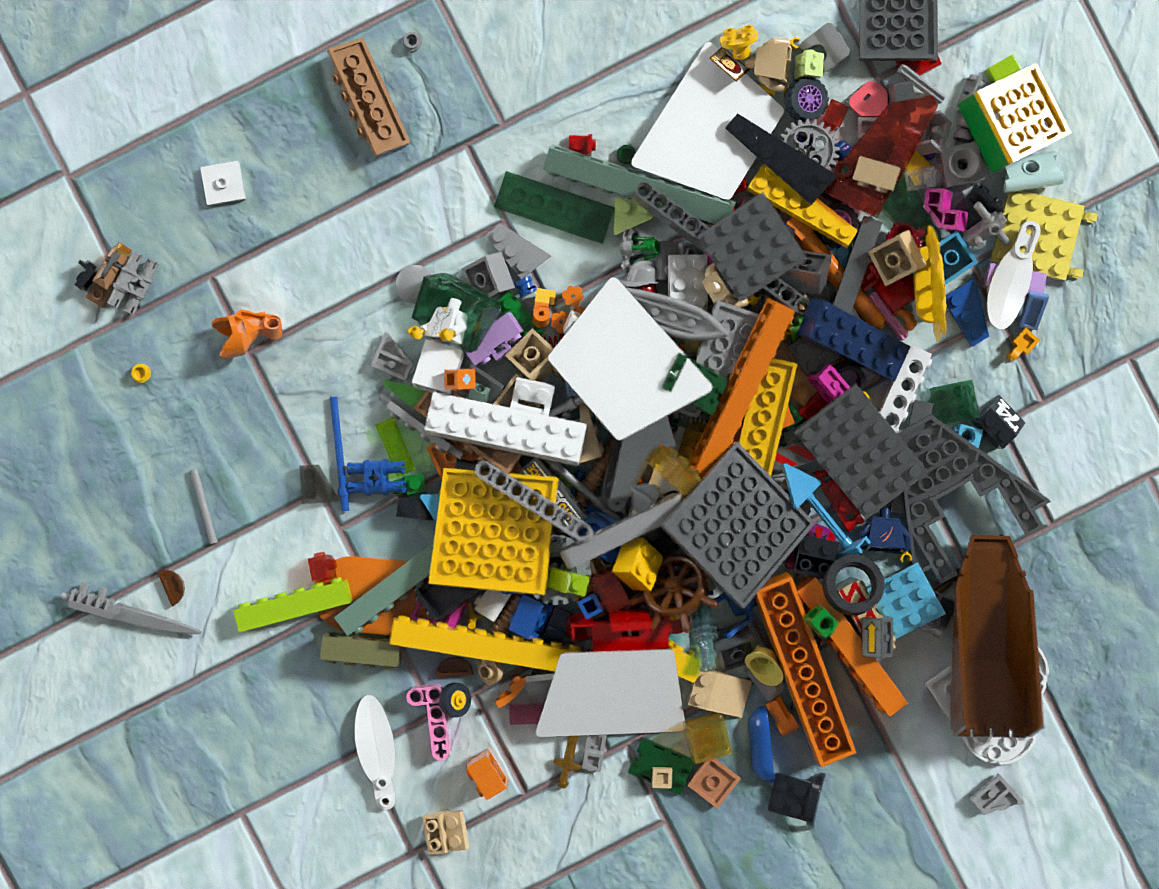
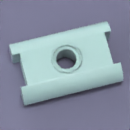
[997,151,1064,193]

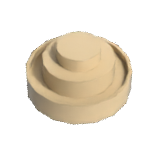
[478,659,503,685]

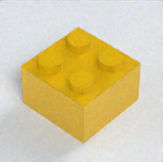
[612,537,663,591]

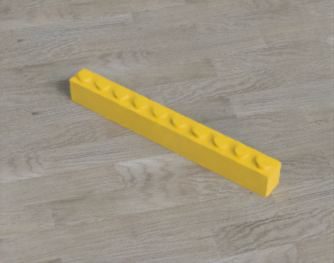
[389,616,585,671]

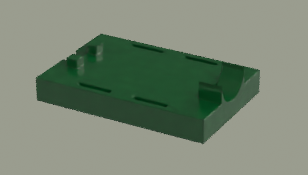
[661,353,730,416]
[627,736,695,795]

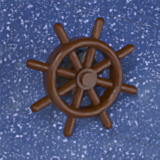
[628,552,718,632]

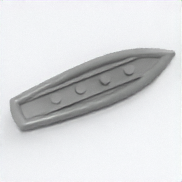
[625,287,729,341]

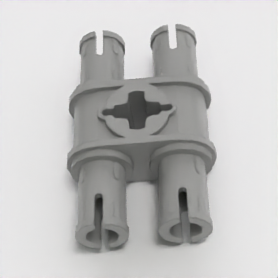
[106,251,159,315]

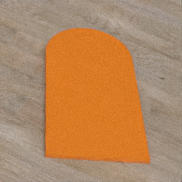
[315,556,446,635]

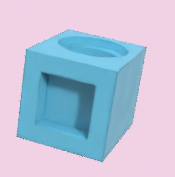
[952,424,983,448]

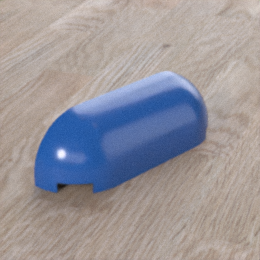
[748,705,774,782]

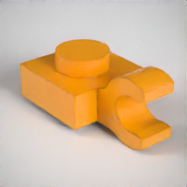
[1006,328,1040,362]

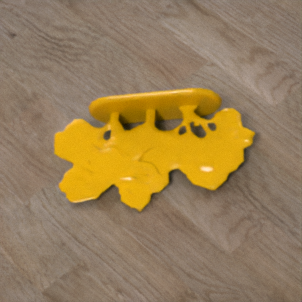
[913,225,947,342]

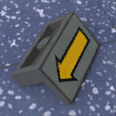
[862,617,893,659]

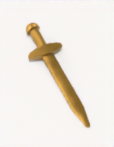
[553,736,582,789]

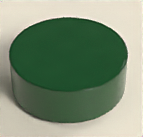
[617,145,636,165]

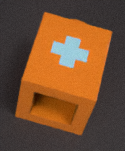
[444,369,475,390]

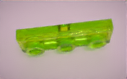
[375,417,416,477]

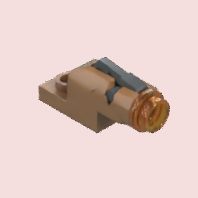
[85,242,132,308]

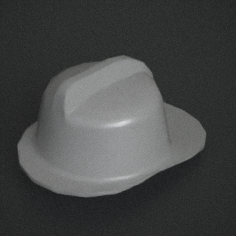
[617,260,659,287]

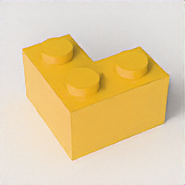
[653,639,705,683]

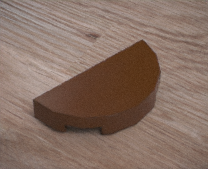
[157,570,185,607]
[435,656,474,677]

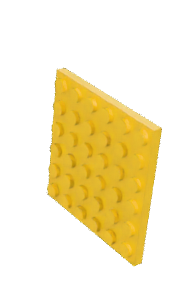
[429,468,559,595]

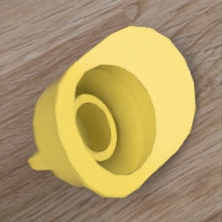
[745,644,784,686]

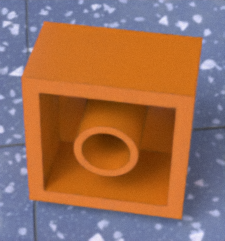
[466,748,508,801]

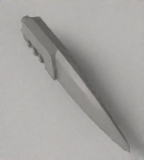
[61,582,202,635]

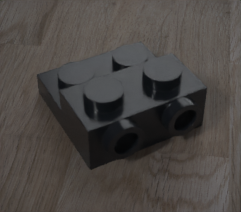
[953,183,1005,230]

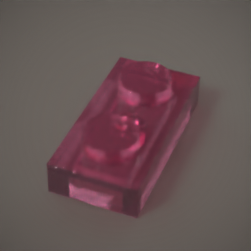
[509,703,545,725]

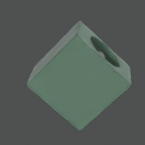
[468,382,491,403]

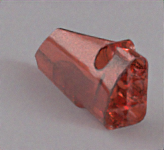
[824,95,938,218]

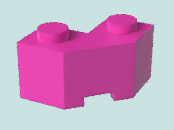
[923,188,968,232]

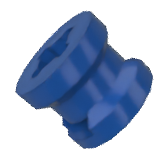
[514,276,537,298]

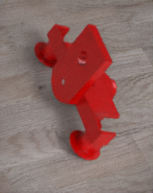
[566,606,690,652]

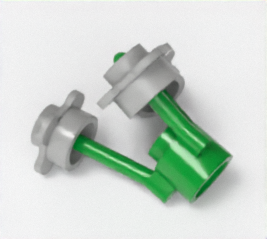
[619,227,660,273]

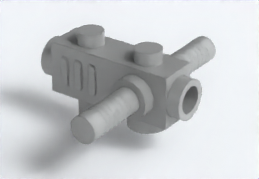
[962,202,1011,249]

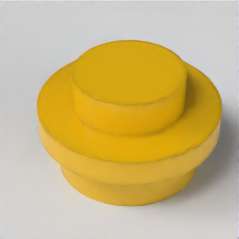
[131,364,151,383]

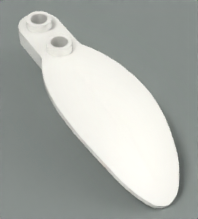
[987,221,1040,330]
[355,695,396,810]

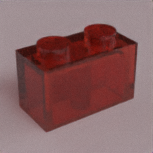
[590,565,631,614]

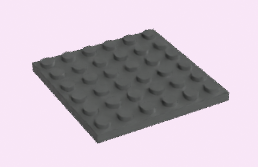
[661,442,815,609]

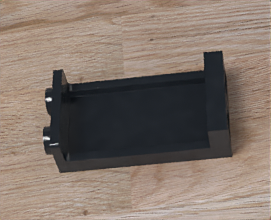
[414,582,482,622]

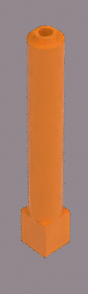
[785,217,886,330]

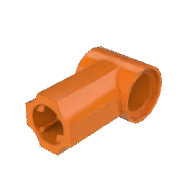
[765,696,800,737]

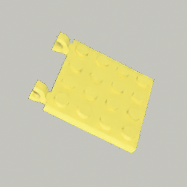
[990,191,1098,281]

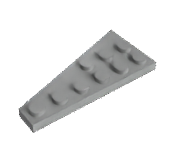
[677,300,759,418]

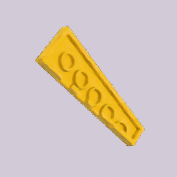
[747,163,858,248]

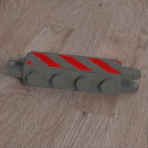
[772,439,817,473]

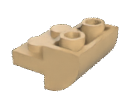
[422,809,469,854]

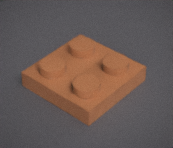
[687,754,741,809]

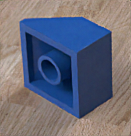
[509,594,555,639]

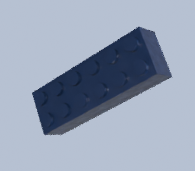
[797,298,911,382]

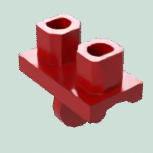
[860,261,882,292]

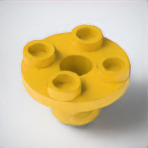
[720,24,758,60]

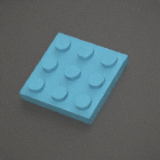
[867,562,946,639]

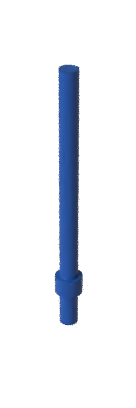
[329,397,350,511]

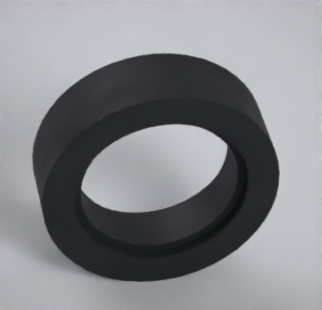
[823,554,885,615]

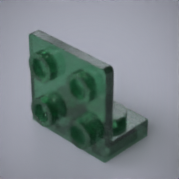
[930,380,980,424]

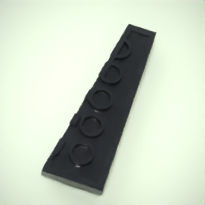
[725,113,837,205]

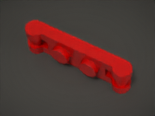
[813,469,865,532]

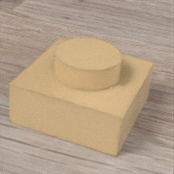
[652,767,672,788]

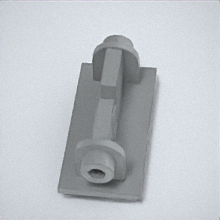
[956,74,985,113]

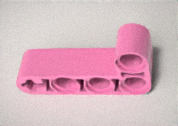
[406,684,451,761]

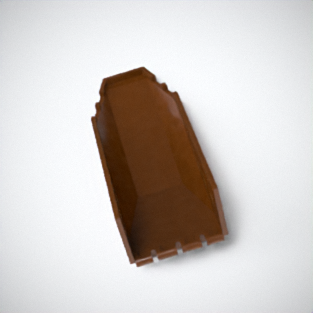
[950,535,1044,738]

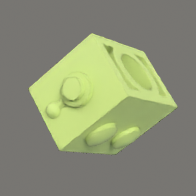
[793,50,824,80]

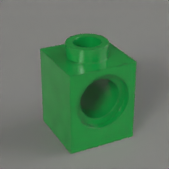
[803,605,839,638]

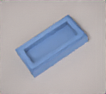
[1018,291,1049,330]

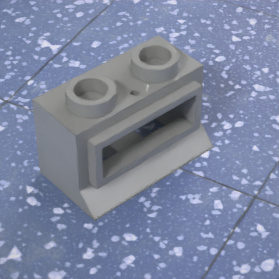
[912,110,952,156]

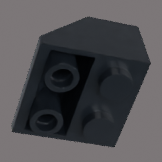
[793,535,839,579]

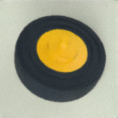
[439,682,471,718]

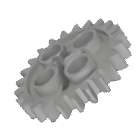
[780,118,840,171]

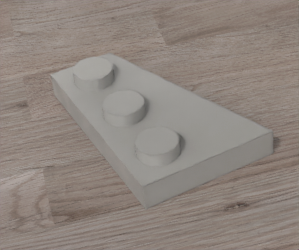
[485,223,551,279]

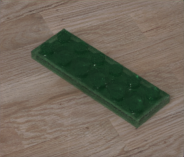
[494,171,615,245]

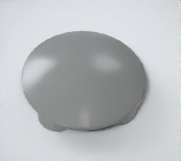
[396,265,434,304]

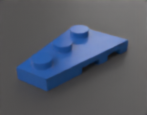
[946,278,989,347]

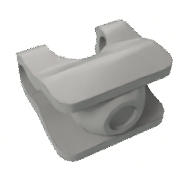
[800,23,850,75]

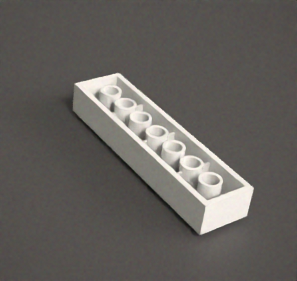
[424,392,587,466]

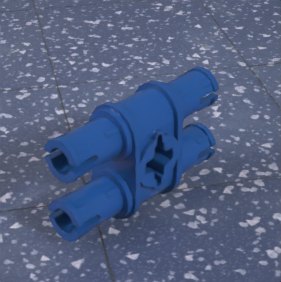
[347,459,406,496]

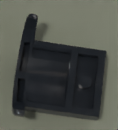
[768,772,826,829]

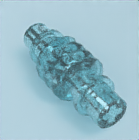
[688,604,718,672]

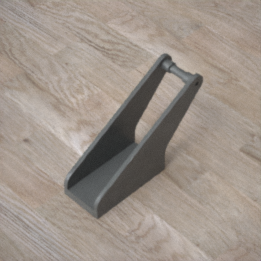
[600,415,676,511]

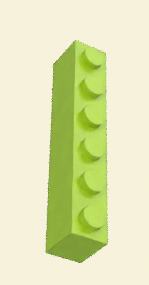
[233,577,353,632]

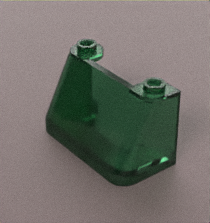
[411,273,502,353]

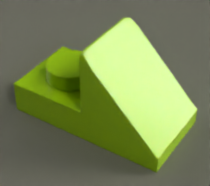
[547,567,590,596]

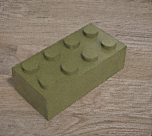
[320,632,403,670]

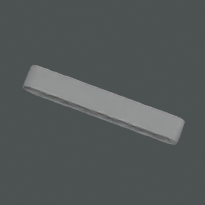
[475,461,593,543]
[559,492,684,569]

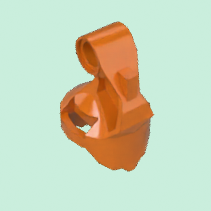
[211,309,283,359]

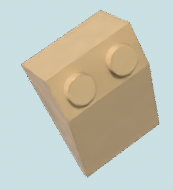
[687,666,752,718]

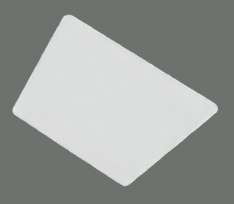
[632,42,784,200]
[548,278,712,440]
[536,650,686,737]

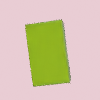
[984,54,1021,85]

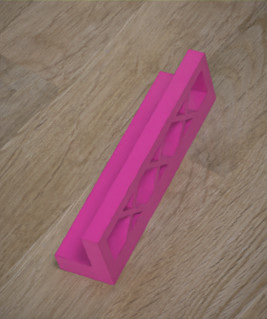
[807,364,850,404]

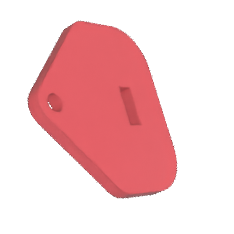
[849,81,888,117]

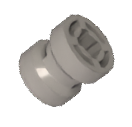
[953,118,973,143]

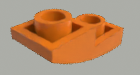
[495,674,527,708]

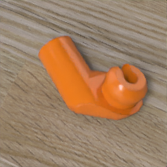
[894,308,917,331]

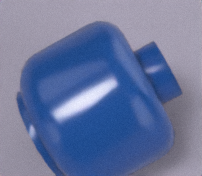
[835,140,852,161]

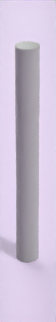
[190,469,218,544]

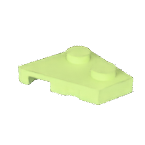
[614,198,653,236]

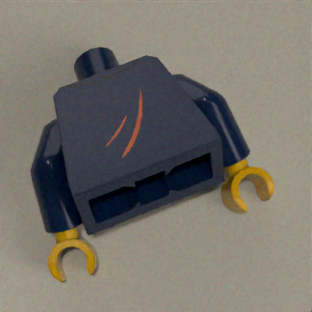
[857,508,912,563]

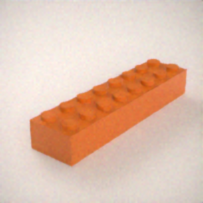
[795,576,908,717]

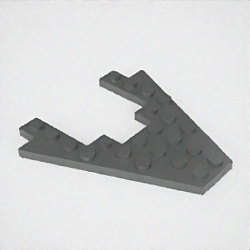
[897,414,1050,584]

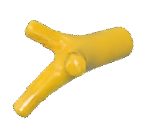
[466,603,483,629]

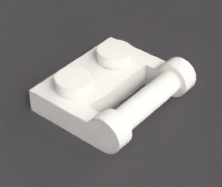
[510,377,555,416]

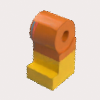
[533,288,556,328]

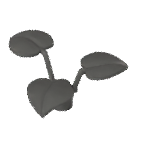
[631,482,698,544]

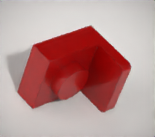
[569,134,596,156]

